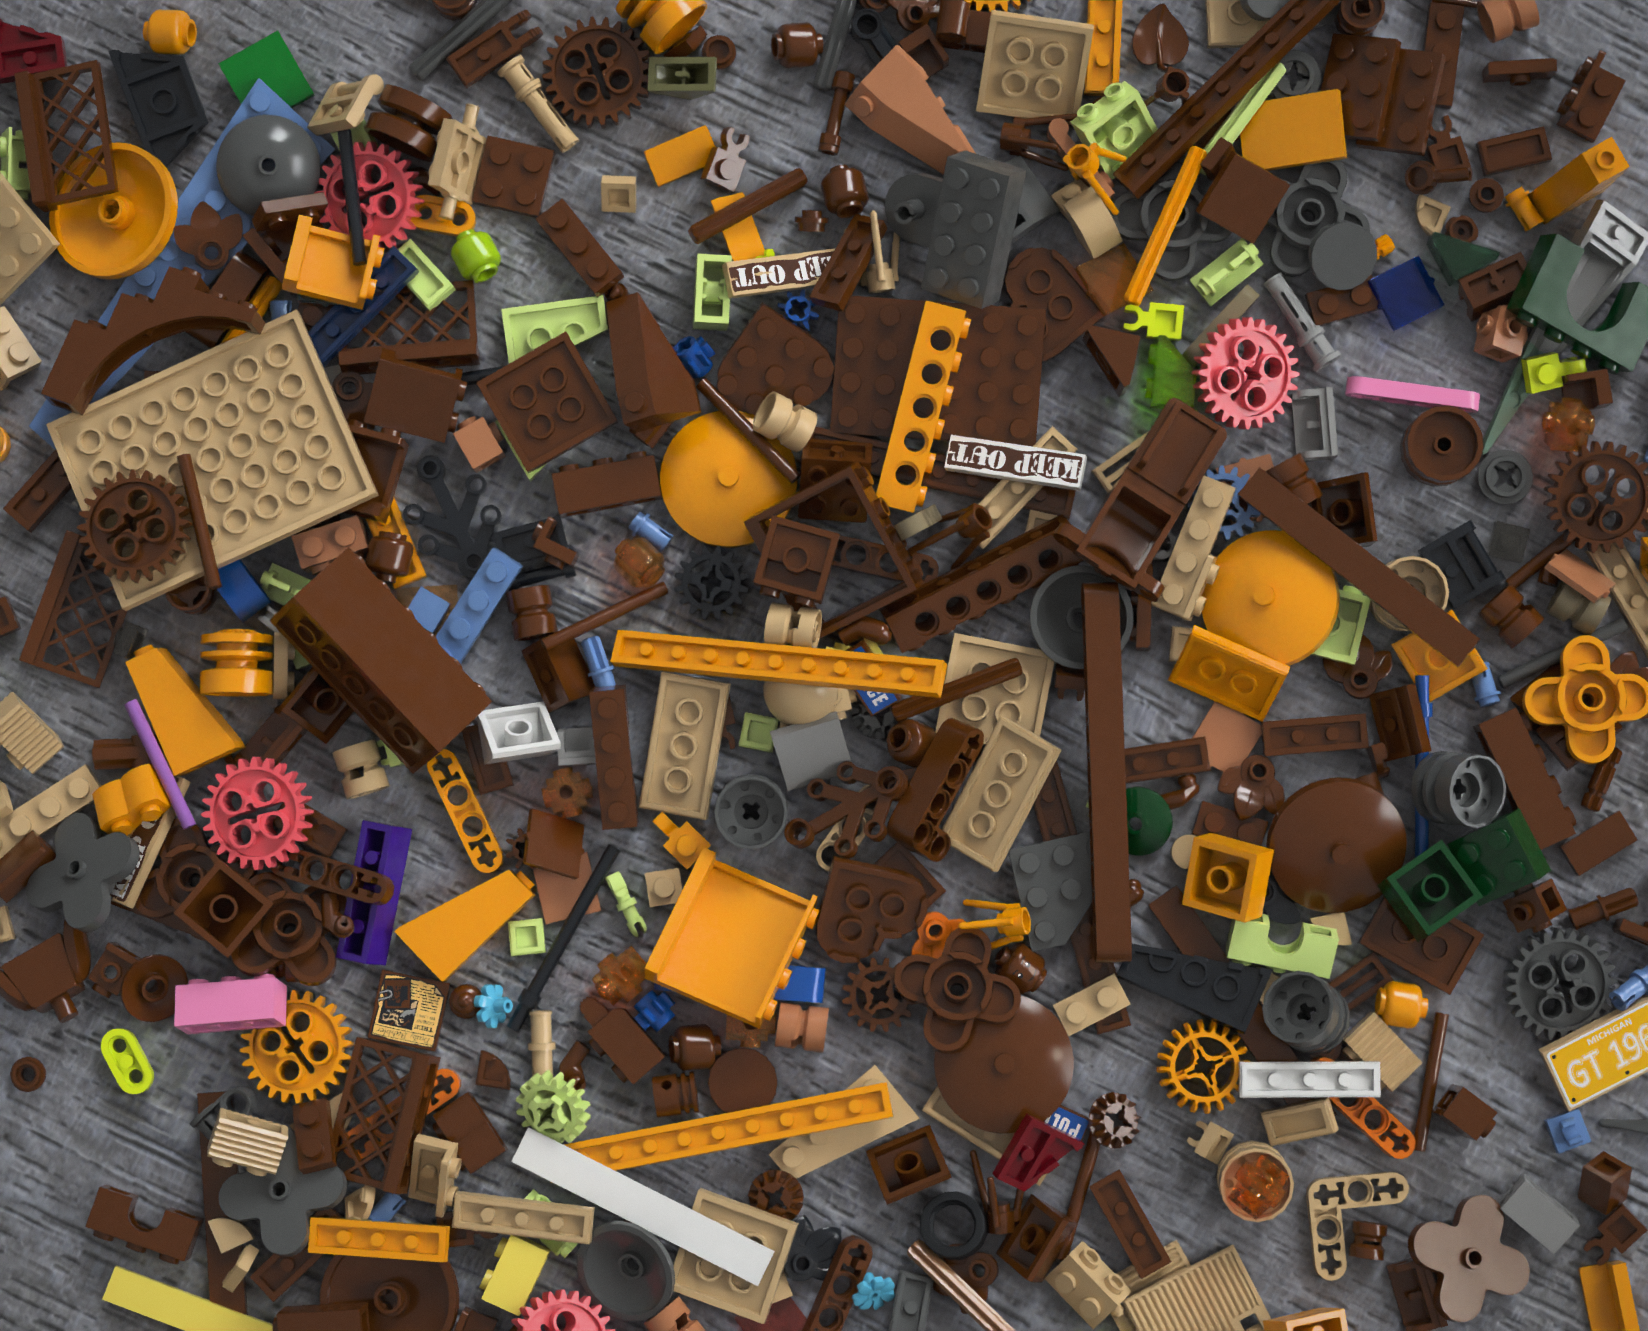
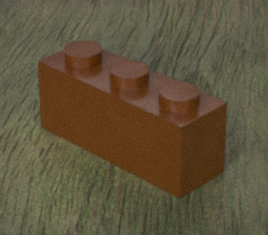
[552,451,663,518]

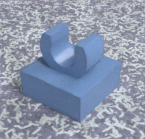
[1544,1108,1592,1154]

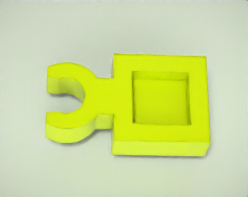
[1122,302,1184,341]

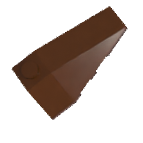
[606,292,701,432]

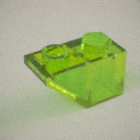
[1144,335,1197,409]

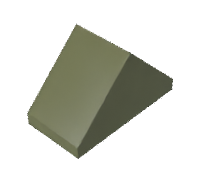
[647,57,717,100]

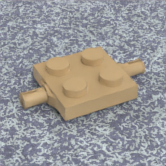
[428,104,487,220]

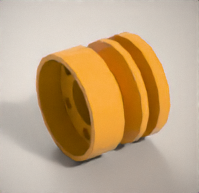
[616,0,707,54]
[200,629,274,697]

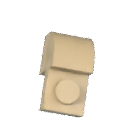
[1051,179,1123,259]

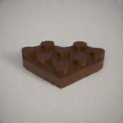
[1004,247,1110,363]
[717,302,834,415]
[816,856,928,963]

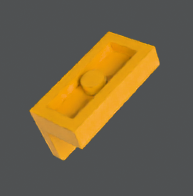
[1578,1260,1640,1331]

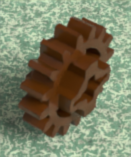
[842,957,915,1032]

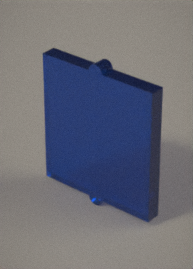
[1367,256,1445,331]

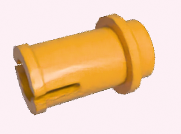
[1504,186,1544,232]

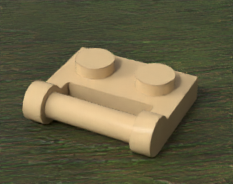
[307,74,384,136]

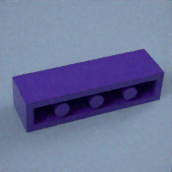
[336,820,412,965]

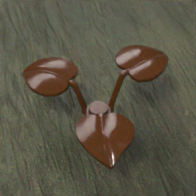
[1092,3,1240,149]

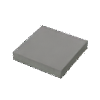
[770,712,853,791]

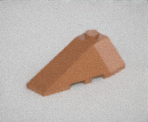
[844,45,976,175]

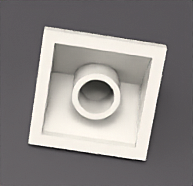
[477,701,561,765]

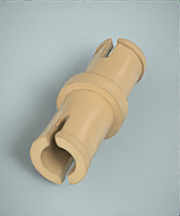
[528,1010,556,1078]

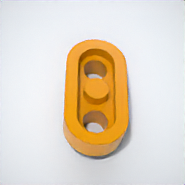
[410,195,476,237]

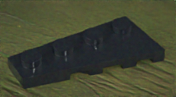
[1116,944,1273,1034]

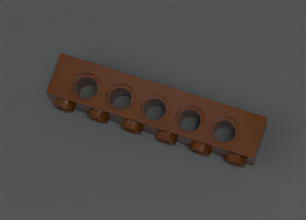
[879,514,1083,653]

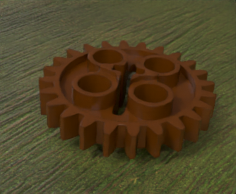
[542,16,650,129]
[1543,441,1648,553]
[77,469,193,583]

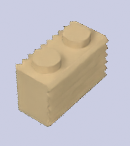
[0,692,64,774]
[1342,1011,1422,1092]
[207,1108,288,1176]

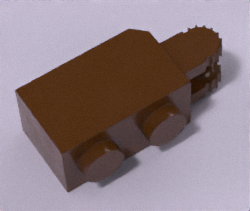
[579,996,666,1085]

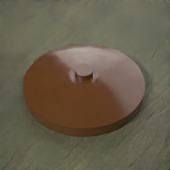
[1266,777,1407,913]
[934,996,1074,1133]
[320,1255,459,1331]

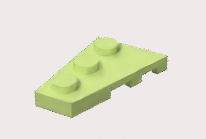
[501,295,609,364]

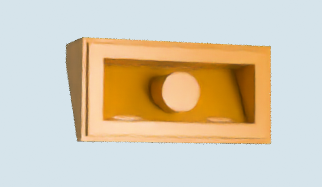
[644,125,715,187]
[711,192,765,261]

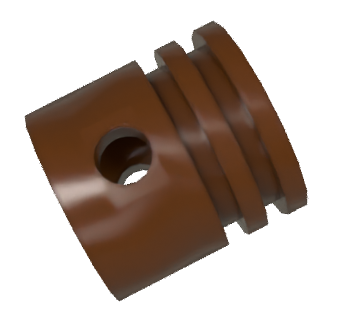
[652,1071,699,1118]

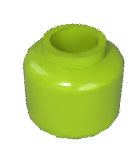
[450,229,501,283]

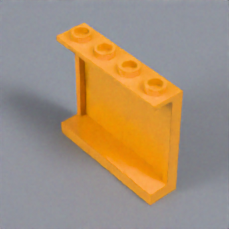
[645,847,820,1029]

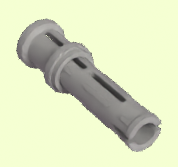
[1263,272,1341,372]

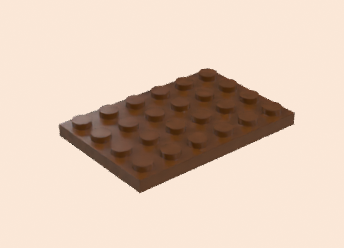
[830,296,1046,447]

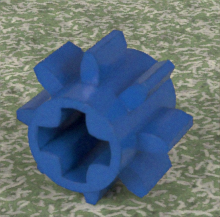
[777,289,819,332]
[674,336,715,379]
[633,989,675,1033]

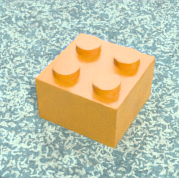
[1182,833,1274,923]

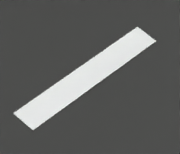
[511,1127,775,1286]

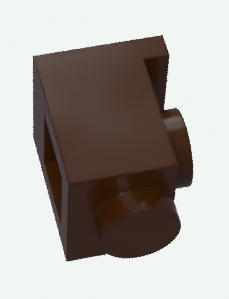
[88,942,141,998]

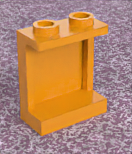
[281,215,385,310]

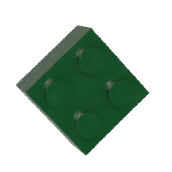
[1447,808,1551,906]
[1377,840,1483,942]

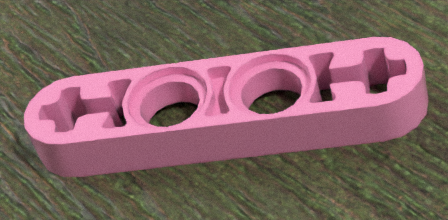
[1345,376,1480,413]

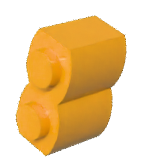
[92,763,171,835]

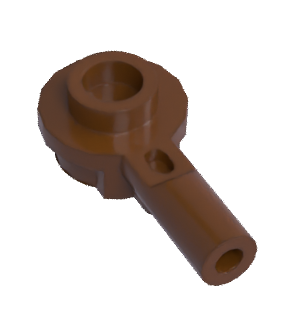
[1405,160,1473,195]

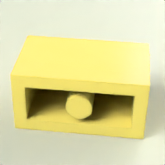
[479,1235,551,1316]

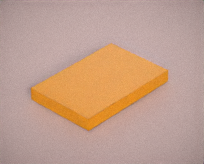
[1240,89,1347,171]
[1168,625,1290,722]

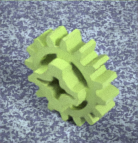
[516,1070,591,1144]

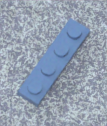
[436,547,523,664]

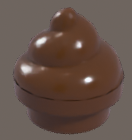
[449,984,482,1019]

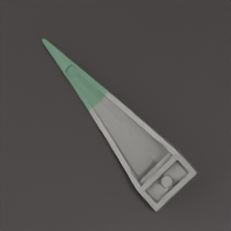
[1482,200,1648,455]

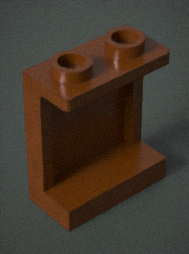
[364,348,467,443]
[342,419,409,524]

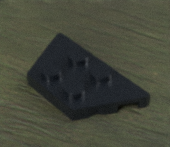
[108,50,209,167]

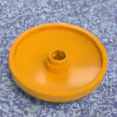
[49,142,178,280]
[660,411,797,548]
[1202,530,1340,666]

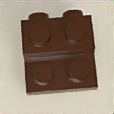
[753,515,840,608]

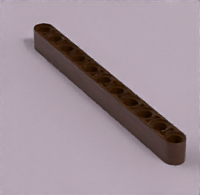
[1081,582,1132,963]

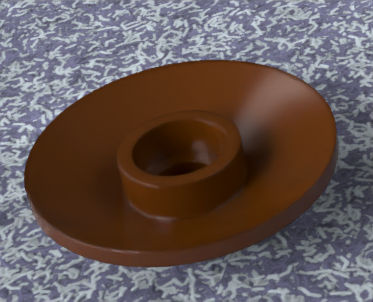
[120,954,188,1022]

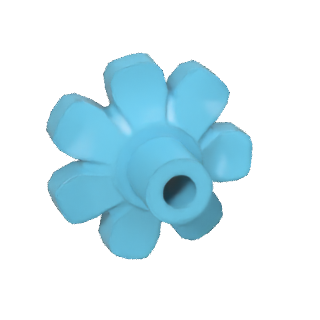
[474,984,513,1028]
[852,1272,896,1310]

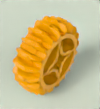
[1156,1019,1250,1114]

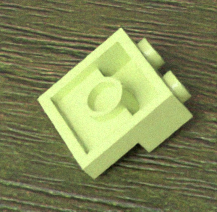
[1071,81,1158,180]
[1311,585,1371,665]

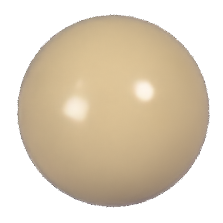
[763,681,840,726]

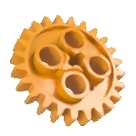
[240,990,354,1104]

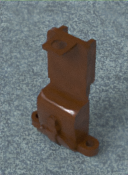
[1053,398,1227,602]

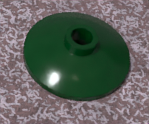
[1126,787,1173,856]

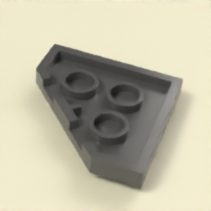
[1008,832,1092,952]

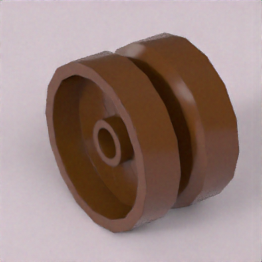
[364,84,453,162]
[1400,406,1483,487]

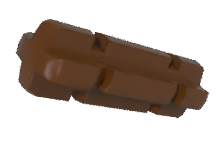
[1581,747,1622,812]

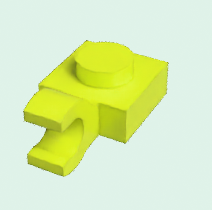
[1521,352,1587,394]

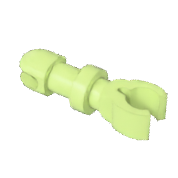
[605,871,647,937]

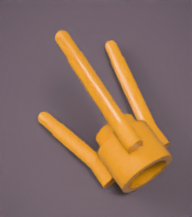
[1063,143,1127,215]
[958,899,1031,950]

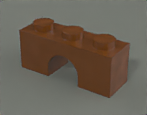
[85,1184,204,1264]

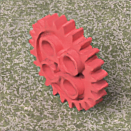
[314,141,424,248]
[1192,317,1300,429]
[201,757,314,870]
[511,1289,615,1331]

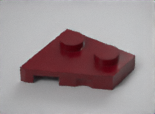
[0,19,67,84]
[992,1113,1084,1192]

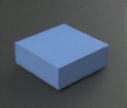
[408,586,452,634]

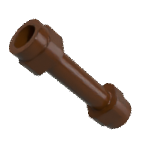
[818,71,855,156]

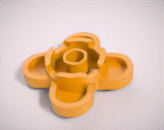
[1522,635,1648,764]

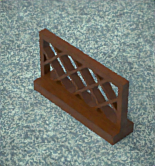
[14,60,119,212]
[338,280,480,375]
[19,530,128,688]
[333,1037,441,1194]

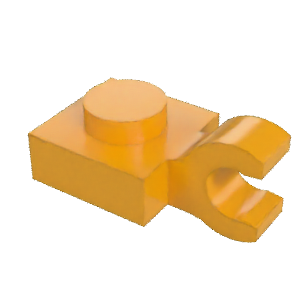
[652,812,711,870]

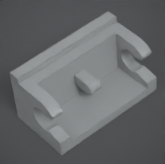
[1291,387,1338,462]
[557,727,596,767]
[1500,1173,1580,1254]

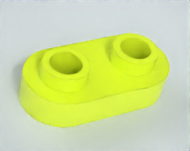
[101,1028,154,1094]

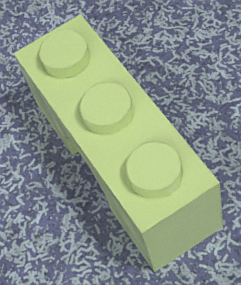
[1225,914,1339,979]

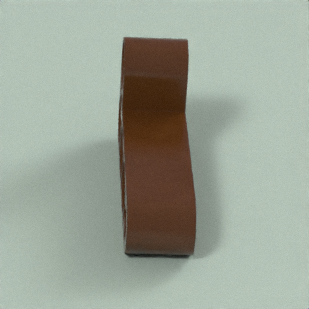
[935,0,991,53]
[887,718,984,862]

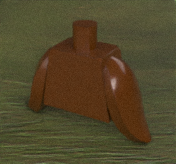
[0,920,92,1023]

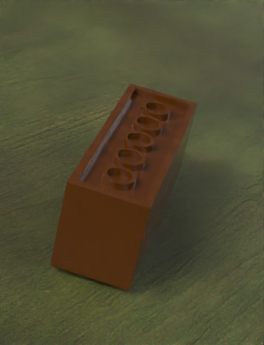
[269,547,492,774]

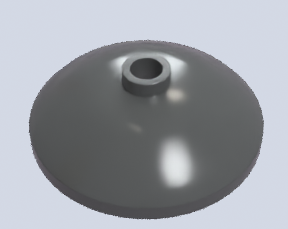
[216,115,320,216]
[1029,565,1133,669]
[577,1221,675,1321]

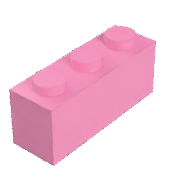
[174,973,287,1034]

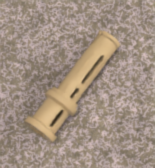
[497,55,579,153]

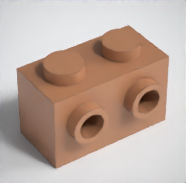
[291,515,369,575]

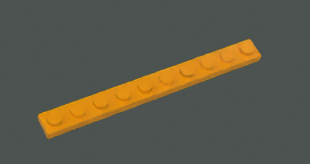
[610,630,947,698]
[550,1082,894,1183]

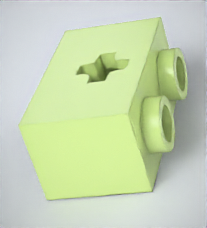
[692,254,732,331]

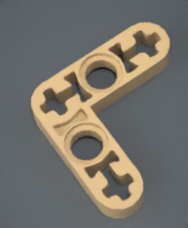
[1306,1171,1409,1281]

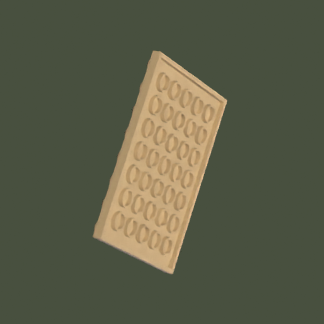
[46,309,379,611]

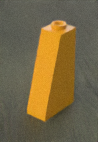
[1528,137,1630,225]
[125,645,245,776]
[394,870,535,982]

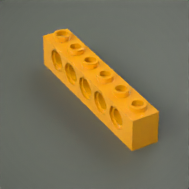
[876,300,971,513]

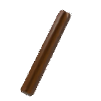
[688,168,808,244]
[891,658,1023,722]

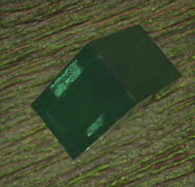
[1426,232,1500,287]

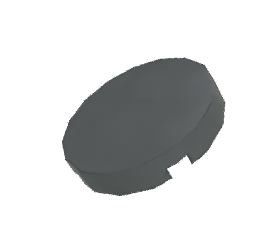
[1308,220,1377,290]

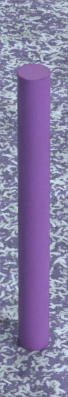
[124,699,196,830]

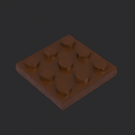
[477,332,618,473]

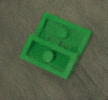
[218,31,315,108]

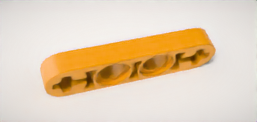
[427,749,504,873]

